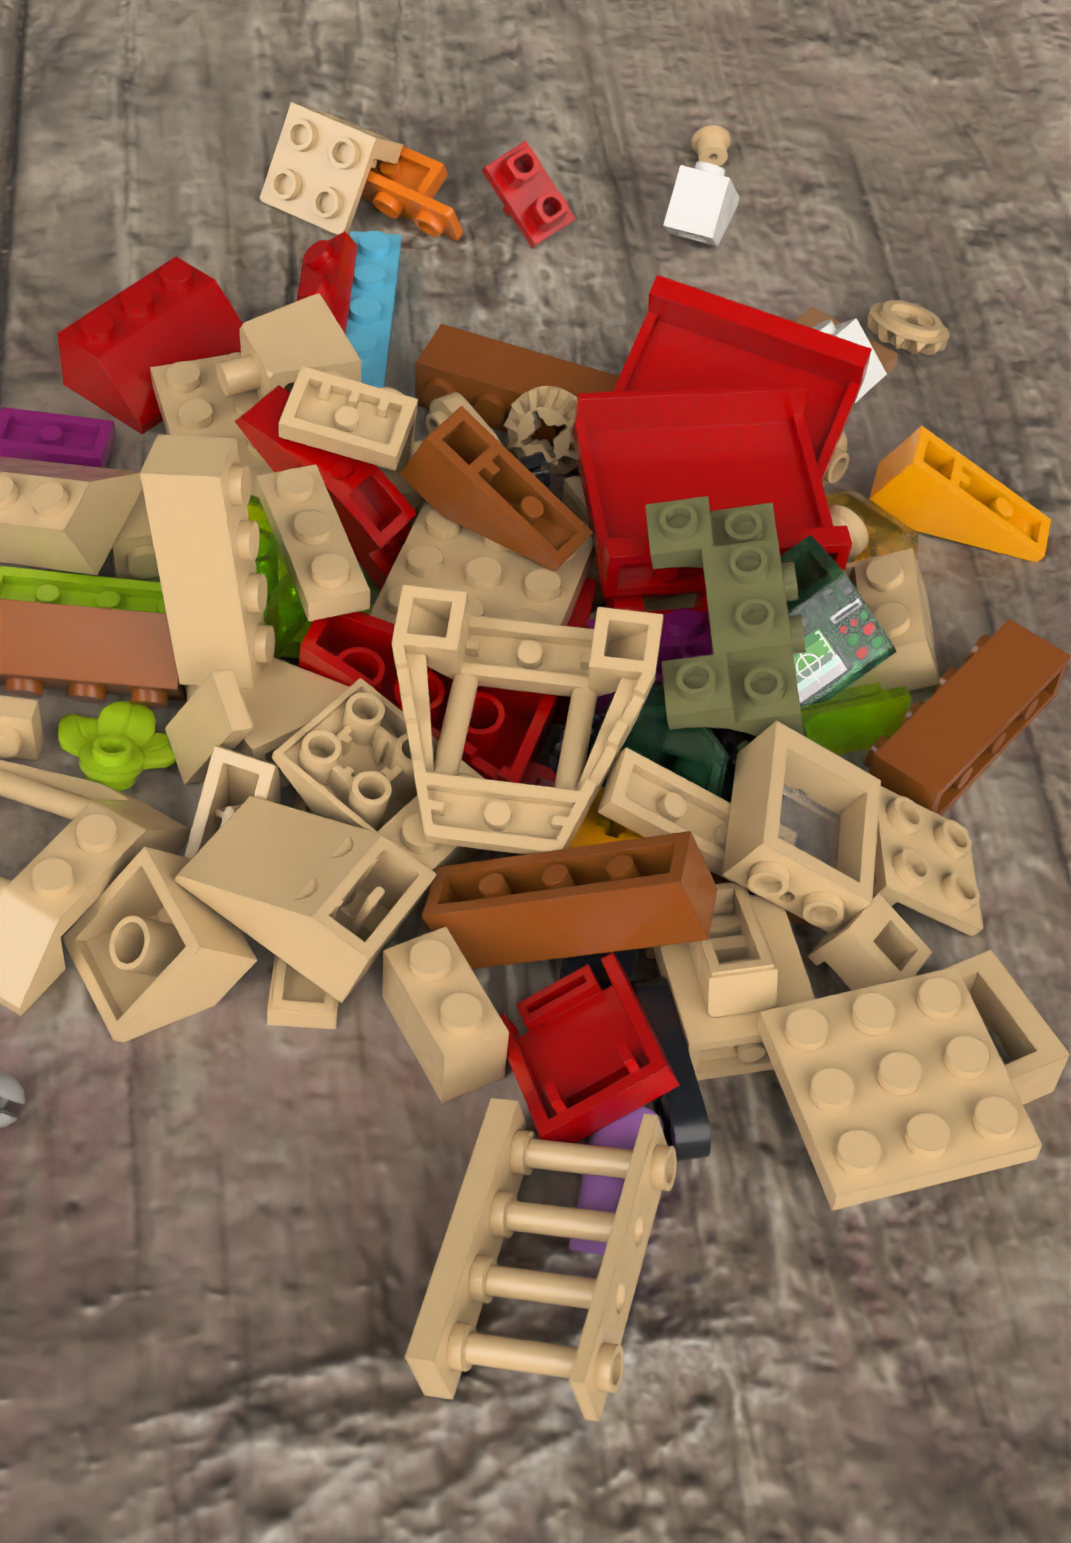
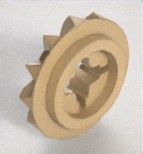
[867,300,950,355]
[503,386,578,475]

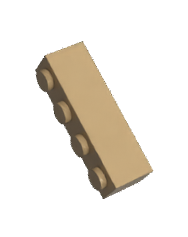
[140,434,275,689]

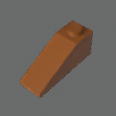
[399,406,594,572]

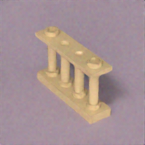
[405,1098,677,1422]

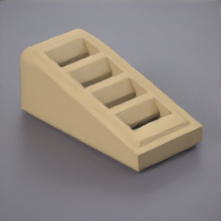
[688,882,778,1017]

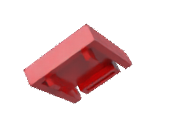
[499,952,680,1143]

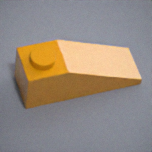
[869,425,1051,563]

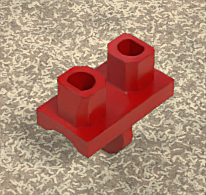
[481,141,576,249]

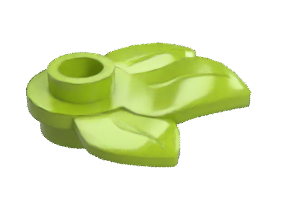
[58,701,176,791]

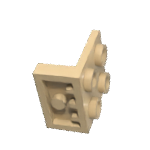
[260,102,403,235]
[279,366,418,473]
[822,786,983,936]

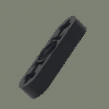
[630,976,711,1162]

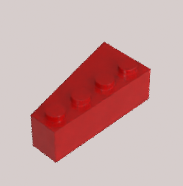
[299,611,559,784]

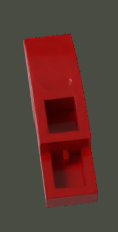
[235,385,417,590]

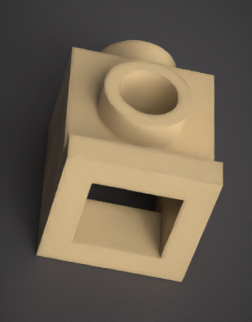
[808,893,933,990]

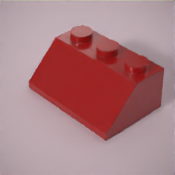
[57,256,243,435]

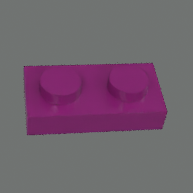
[0,407,116,468]

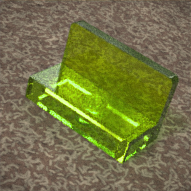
[800,683,911,755]

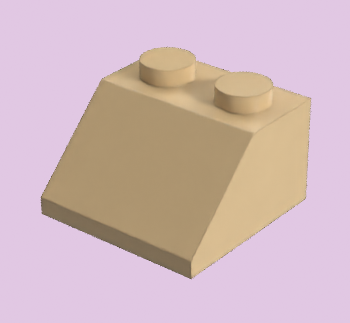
[62,846,257,1043]

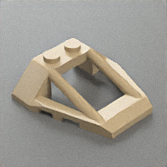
[392,584,663,855]
[0,760,191,1016]

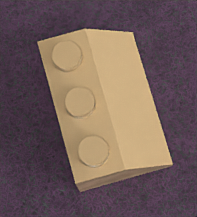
[0,456,143,575]

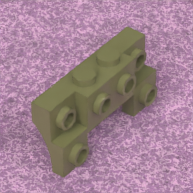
[646,496,806,736]

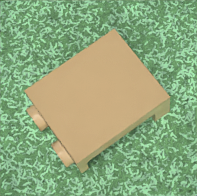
[644,894,815,1081]

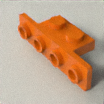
[361,146,463,241]

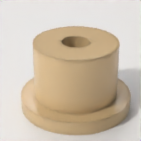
[691,125,731,166]

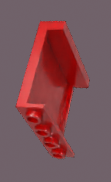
[612,275,872,482]
[572,383,852,597]

